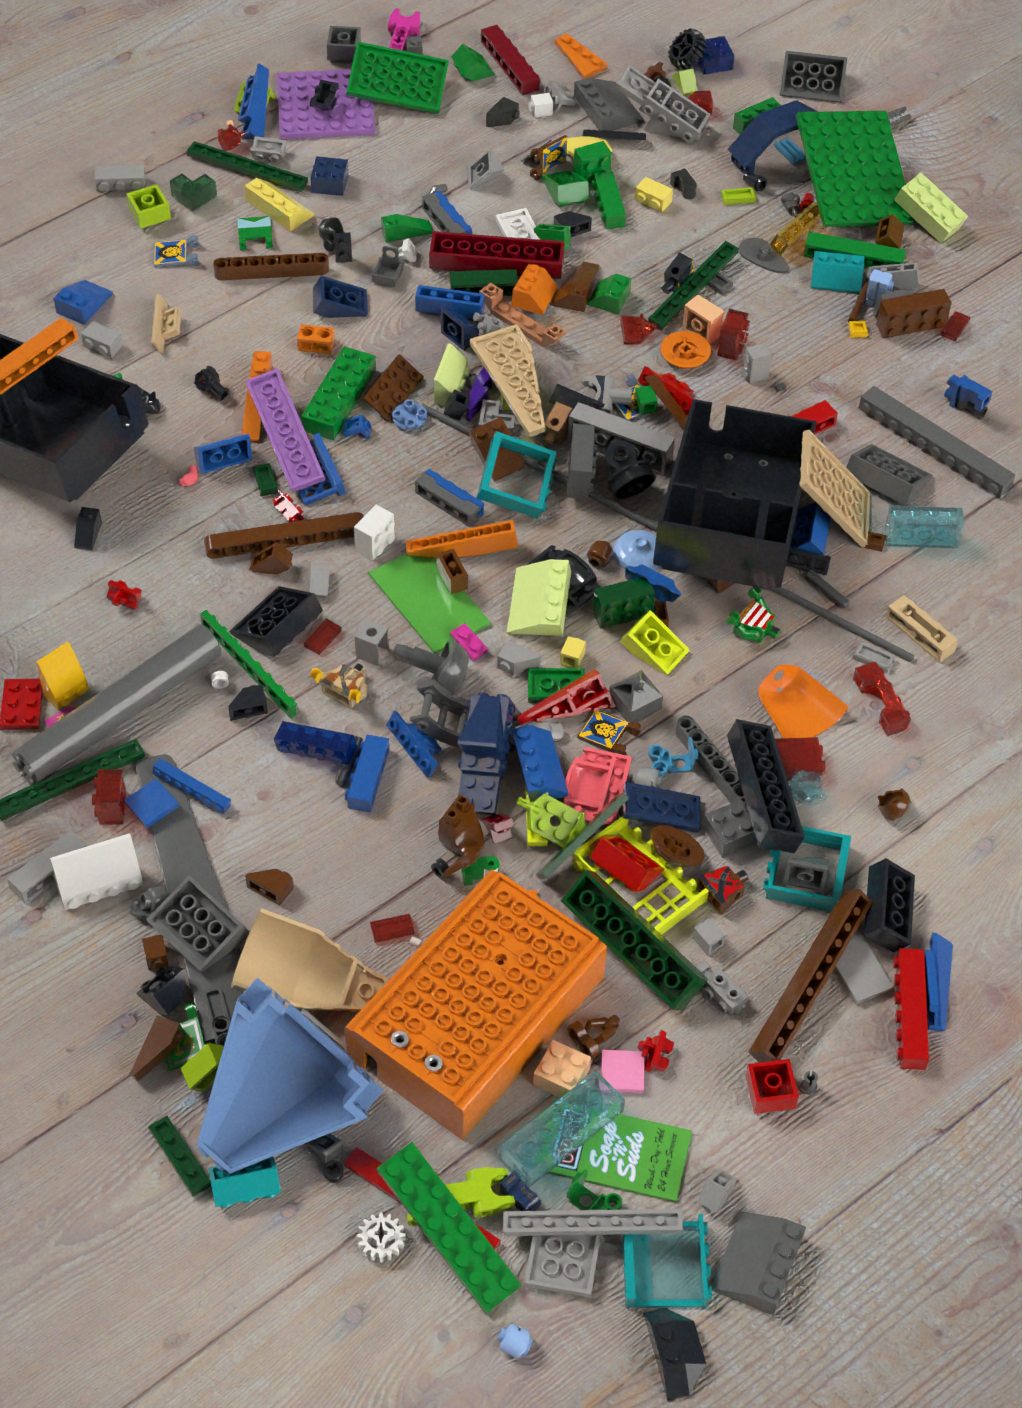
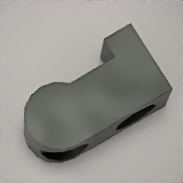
[670,168,697,199]

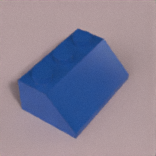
[194,433,252,474]
[790,502,831,555]

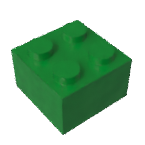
[573,141,612,184]

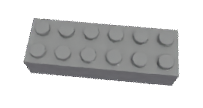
[568,402,675,476]

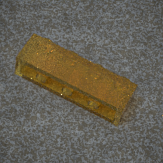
[770,202,821,256]

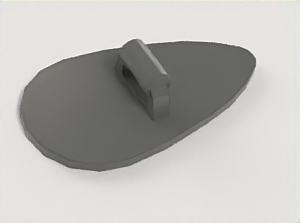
[739,237,788,273]

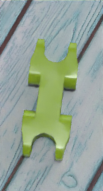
[406,1167,515,1226]

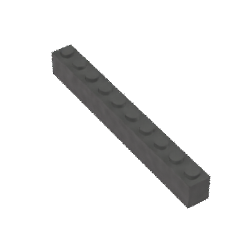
[859,386,1016,498]

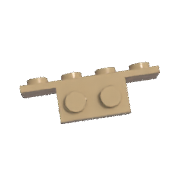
[151,294,181,353]

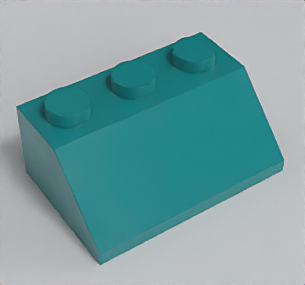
[810,251,864,294]
[208,1156,281,1208]

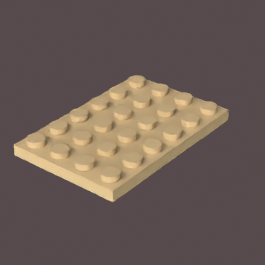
[800,430,870,548]

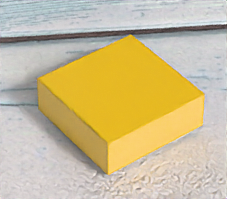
[848,321,868,338]

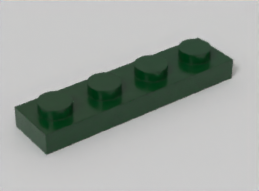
[148,1116,211,1197]

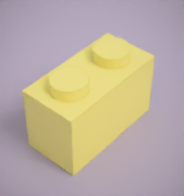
[635,177,673,212]

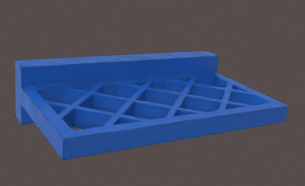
[299,433,346,506]

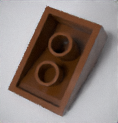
[469,417,526,482]

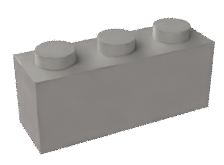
[95,165,146,192]

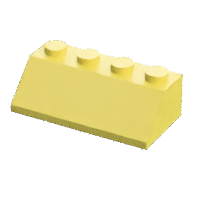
[245,178,314,232]

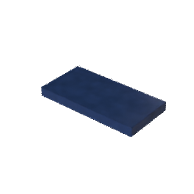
[623,782,701,833]

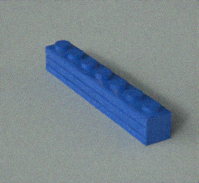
[152,758,231,814]

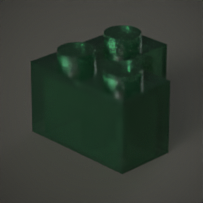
[170,173,217,212]

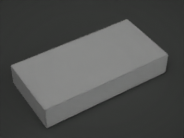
[853,642,896,673]

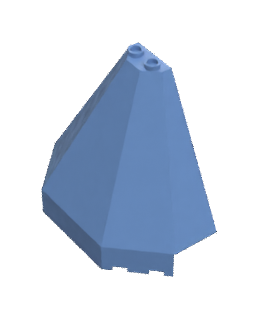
[197,978,384,1173]

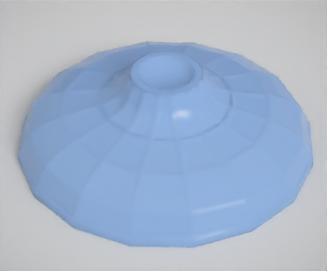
[613,530,660,570]

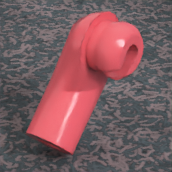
[179,465,198,487]

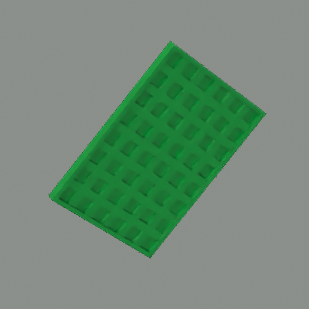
[796,110,915,227]

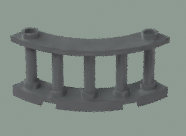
[410,679,521,752]

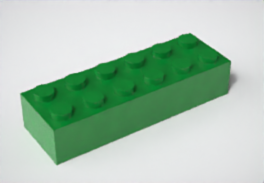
[301,346,376,440]

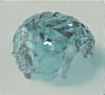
[789,770,825,805]

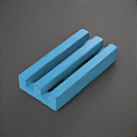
[774,137,806,165]

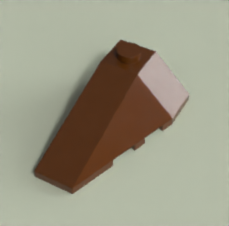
[552,262,600,312]

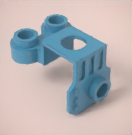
[648,736,698,778]

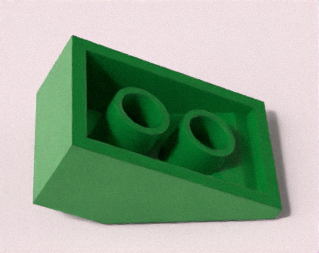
[542,170,589,206]

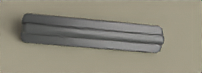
[805,570,850,609]
[335,736,363,786]

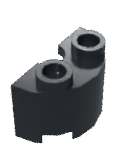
[310,80,339,110]

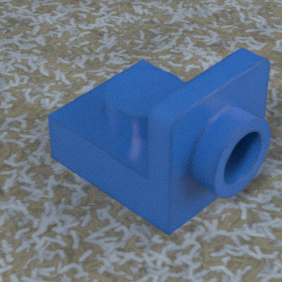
[343,414,372,438]

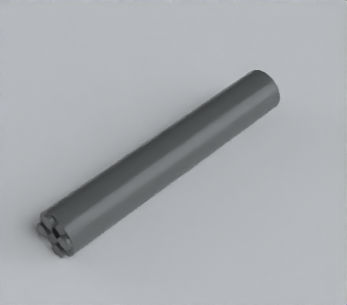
[12,624,221,785]

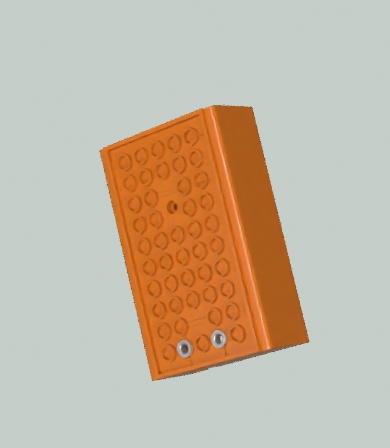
[345,870,607,1140]

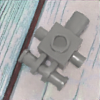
[473,312,505,335]

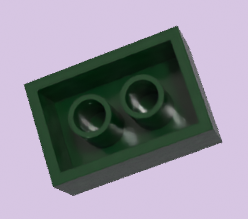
[593,577,655,629]

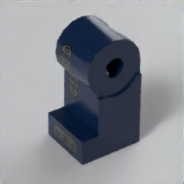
[500,1171,541,1211]

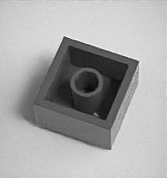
[327,25,361,62]

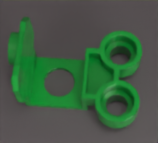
[567,1169,622,1210]

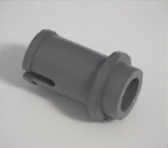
[800,1071,818,1095]

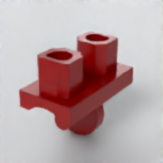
[107,580,142,610]
[637,1030,674,1073]

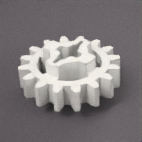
[357,1213,405,1262]

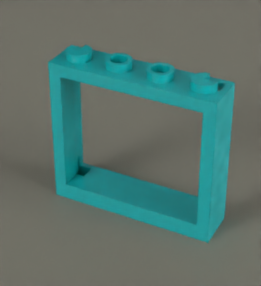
[476,431,557,518]
[763,826,851,912]

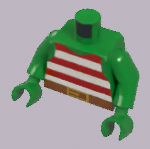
[727,587,781,643]

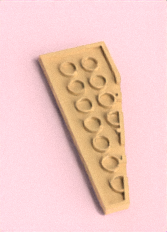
[470,324,545,437]

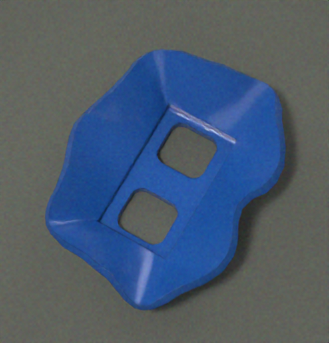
[625,564,681,602]

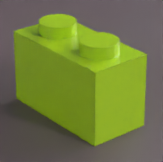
[181,1043,224,1091]

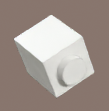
[529,93,553,118]

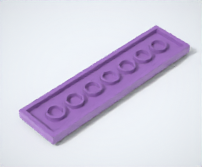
[245,368,325,493]

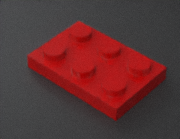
[0,679,43,730]

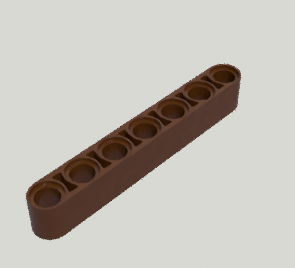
[213,253,329,281]

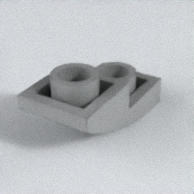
[309,562,330,598]

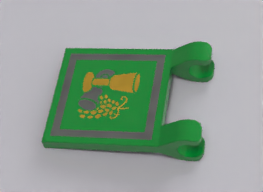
[154,1003,206,1071]

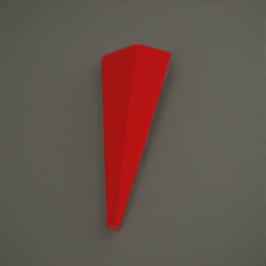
[516,669,616,725]

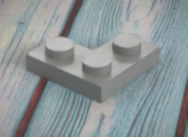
[479,399,516,433]

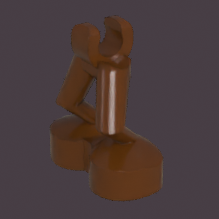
[567,1015,620,1060]

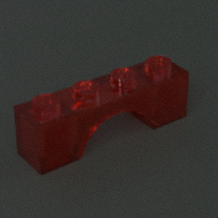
[853,661,911,736]

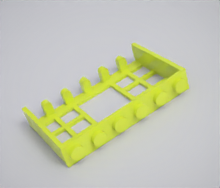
[572,816,709,935]

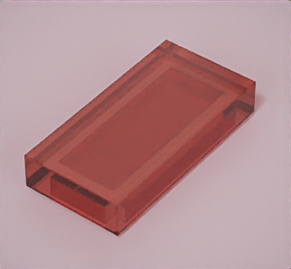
[940,311,970,342]
[304,618,342,655]
[370,914,414,943]

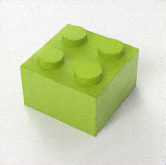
[126,184,171,229]

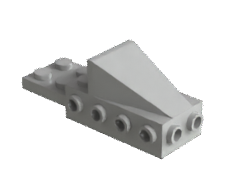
[615,65,710,144]

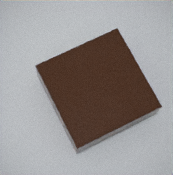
[864,531,886,552]

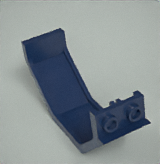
[727,100,819,174]

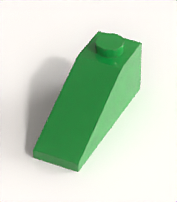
[381,214,433,242]

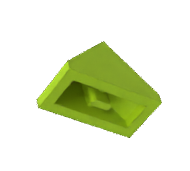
[672,69,698,96]

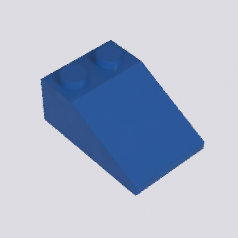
[54,280,113,325]

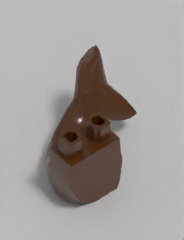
[438,794,484,878]

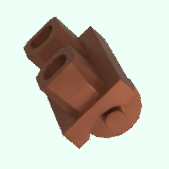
[642,62,666,80]

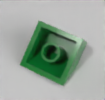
[451,43,495,81]
[587,274,632,314]

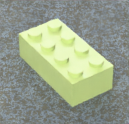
[894,173,968,244]

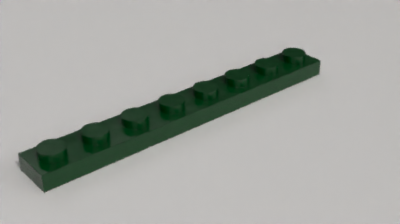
[187,141,308,192]
[648,240,739,331]
[0,739,145,821]

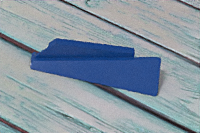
[238,63,269,140]
[924,932,953,1031]

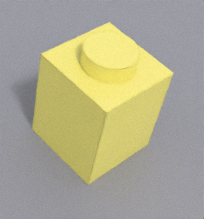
[560,636,586,668]

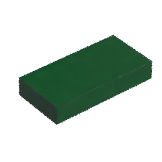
[253,463,278,496]

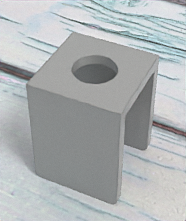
[355,619,389,665]

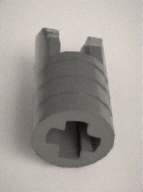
[887,106,912,126]

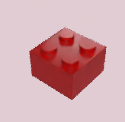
[746,1059,799,1114]

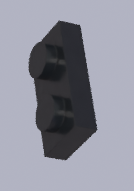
[334,232,352,263]

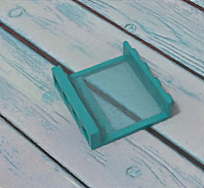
[622,1214,712,1308]

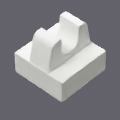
[399,239,418,263]

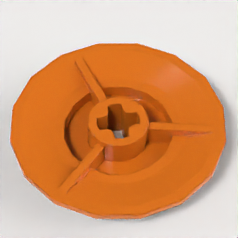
[660,331,711,369]

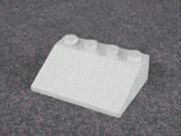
[50,833,143,910]

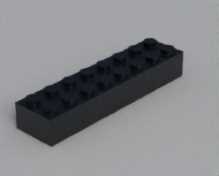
[727,719,805,853]

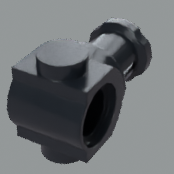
[194,366,230,401]

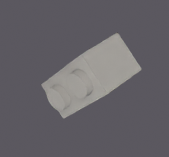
[81,321,123,358]
[742,343,772,384]

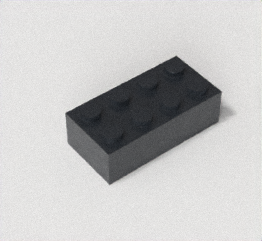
[864,858,915,953]

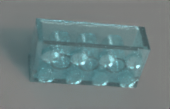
[884,506,964,548]

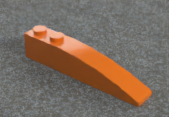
[242,351,273,442]
[406,520,519,557]

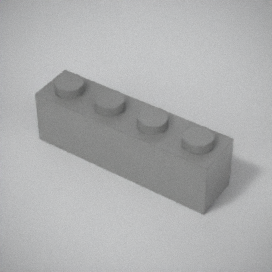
[7,831,87,904]

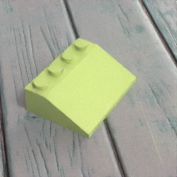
[507,559,571,636]

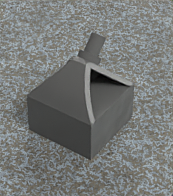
[609,670,663,722]

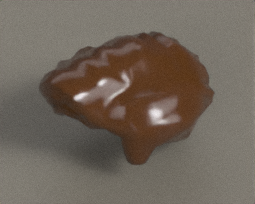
[878,788,911,821]

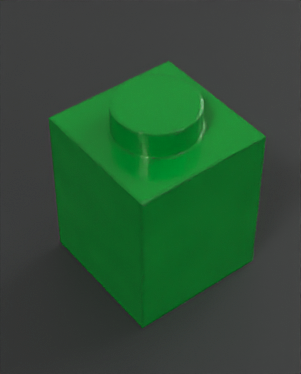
[634,385,658,415]

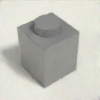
[693,918,726,956]

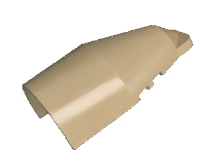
[231,908,388,1012]

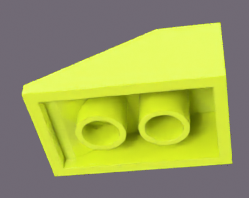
[620,610,690,675]

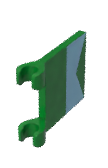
[237,216,273,250]

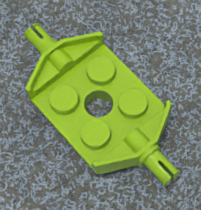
[516,793,594,847]

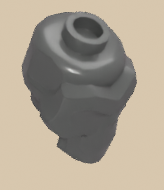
[131,887,170,918]

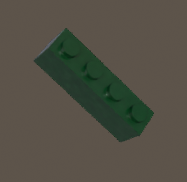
[450,269,518,296]

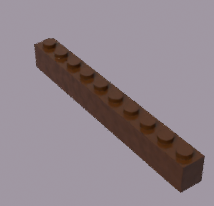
[748,889,873,1062]

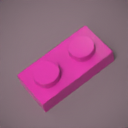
[450,623,488,662]

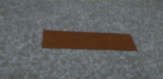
[644,374,688,430]

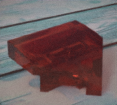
[620,313,658,345]

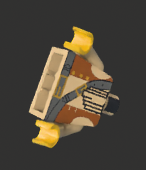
[309,663,367,709]

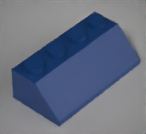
[512,725,569,802]

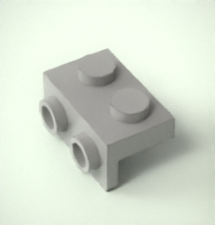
[543,80,577,111]
[250,136,287,162]

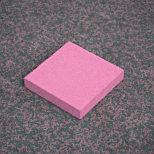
[601,1050,644,1093]

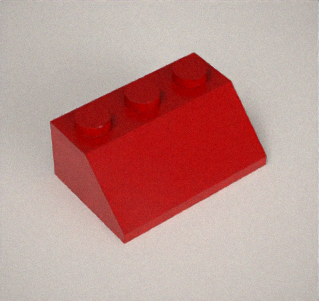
[590,835,665,892]

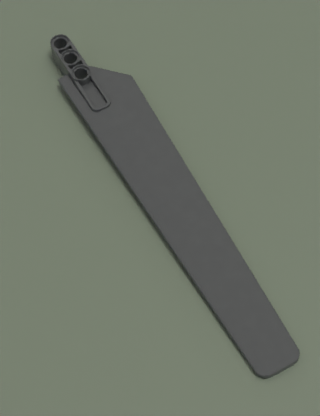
[136,754,243,1046]

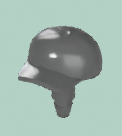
[393,636,469,696]

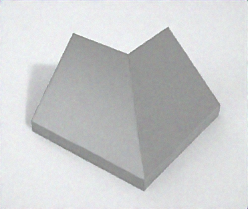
[468,149,505,190]

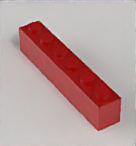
[893,948,929,1070]

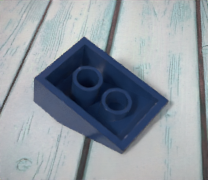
[313,275,368,318]

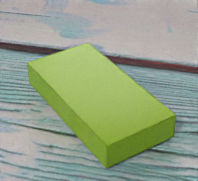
[721,187,756,205]

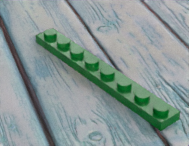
[200,610,297,719]

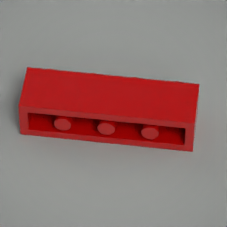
[791,400,838,435]

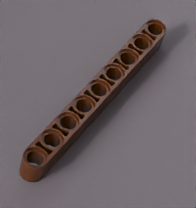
[204,512,364,559]

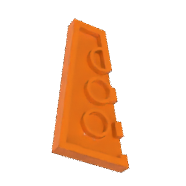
[555,33,607,79]

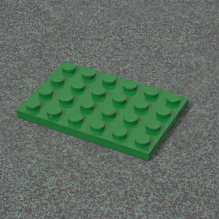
[346,41,449,114]

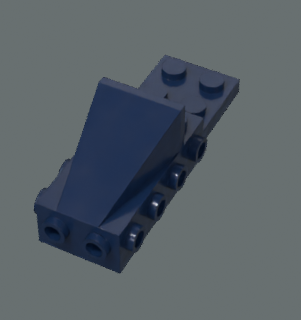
[458,693,515,815]

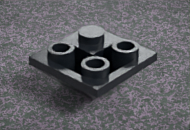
[136,966,186,1015]

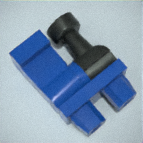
[944,374,993,419]

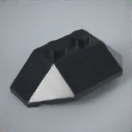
[643,1308,706,1401]

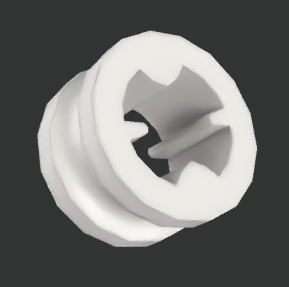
[211,671,229,689]

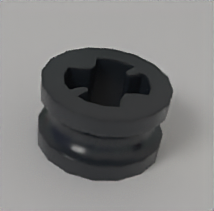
[431,858,449,879]
[323,1160,344,1183]

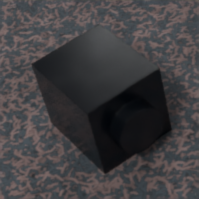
[444,389,470,420]

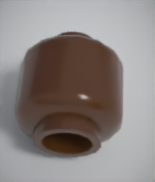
[587,541,614,568]

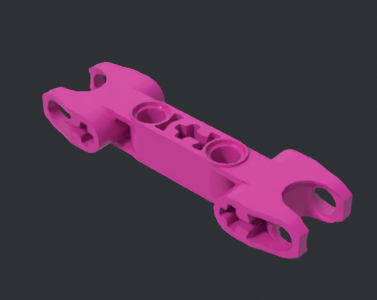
[388,8,420,51]

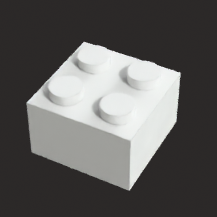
[354,505,395,560]

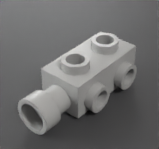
[696,961,748,1016]

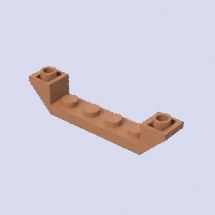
[479,283,567,347]

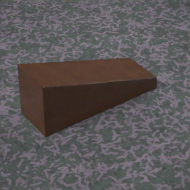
[654,601,669,628]

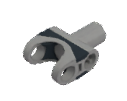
[581,375,632,414]

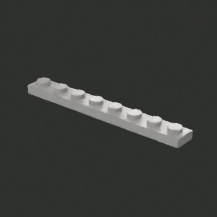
[503,1209,683,1236]

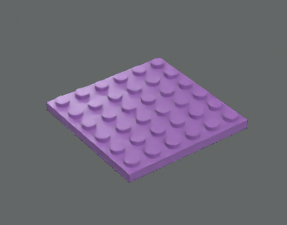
[277,69,375,139]

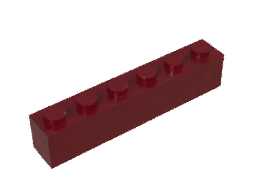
[481,24,541,96]

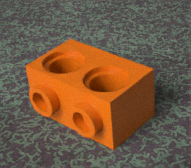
[297,324,335,354]

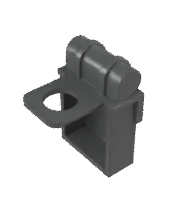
[372,246,405,287]

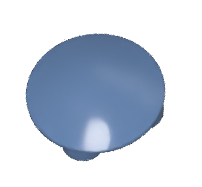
[392,399,427,430]

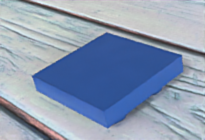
[124,778,179,828]

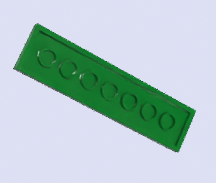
[376,1142,522,1314]

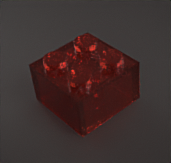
[717,309,751,361]
[92,769,126,825]

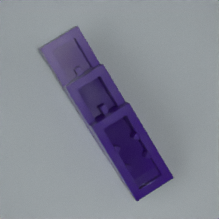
[467,367,492,422]

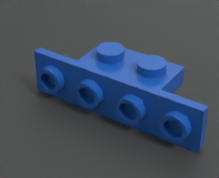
[386,711,442,777]

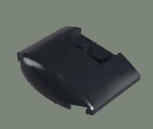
[527,545,600,617]

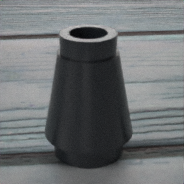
[743,172,767,191]

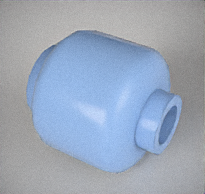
[497,1324,533,1358]

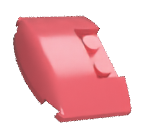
[564,747,632,826]

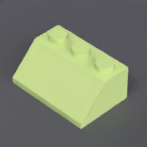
[434,344,470,406]

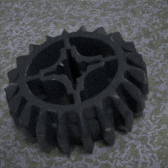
[668,28,707,70]

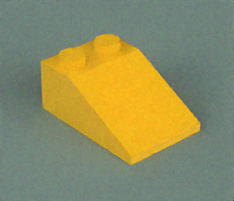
[36,642,89,710]

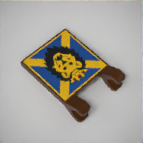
[530,135,567,180]
[577,711,641,755]

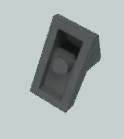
[305,1133,343,1165]

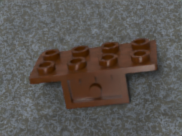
[363,354,424,422]

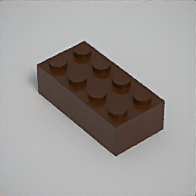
[876,289,952,339]

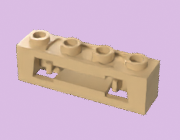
[886,595,958,663]

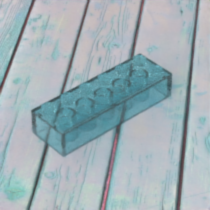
[498,1070,625,1188]

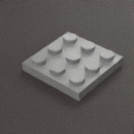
[524,1235,601,1298]

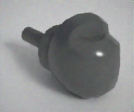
[781,192,800,218]

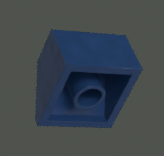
[441,307,479,350]

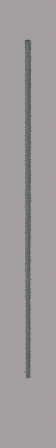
[422,404,915,662]

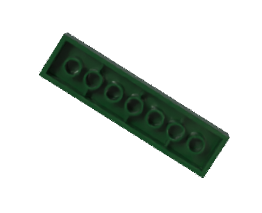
[561,870,708,1011]

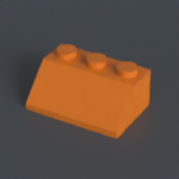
[511,264,558,315]

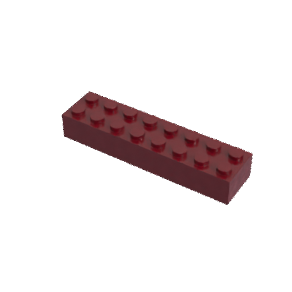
[429,231,565,279]

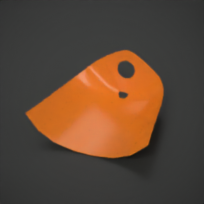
[758,664,849,742]

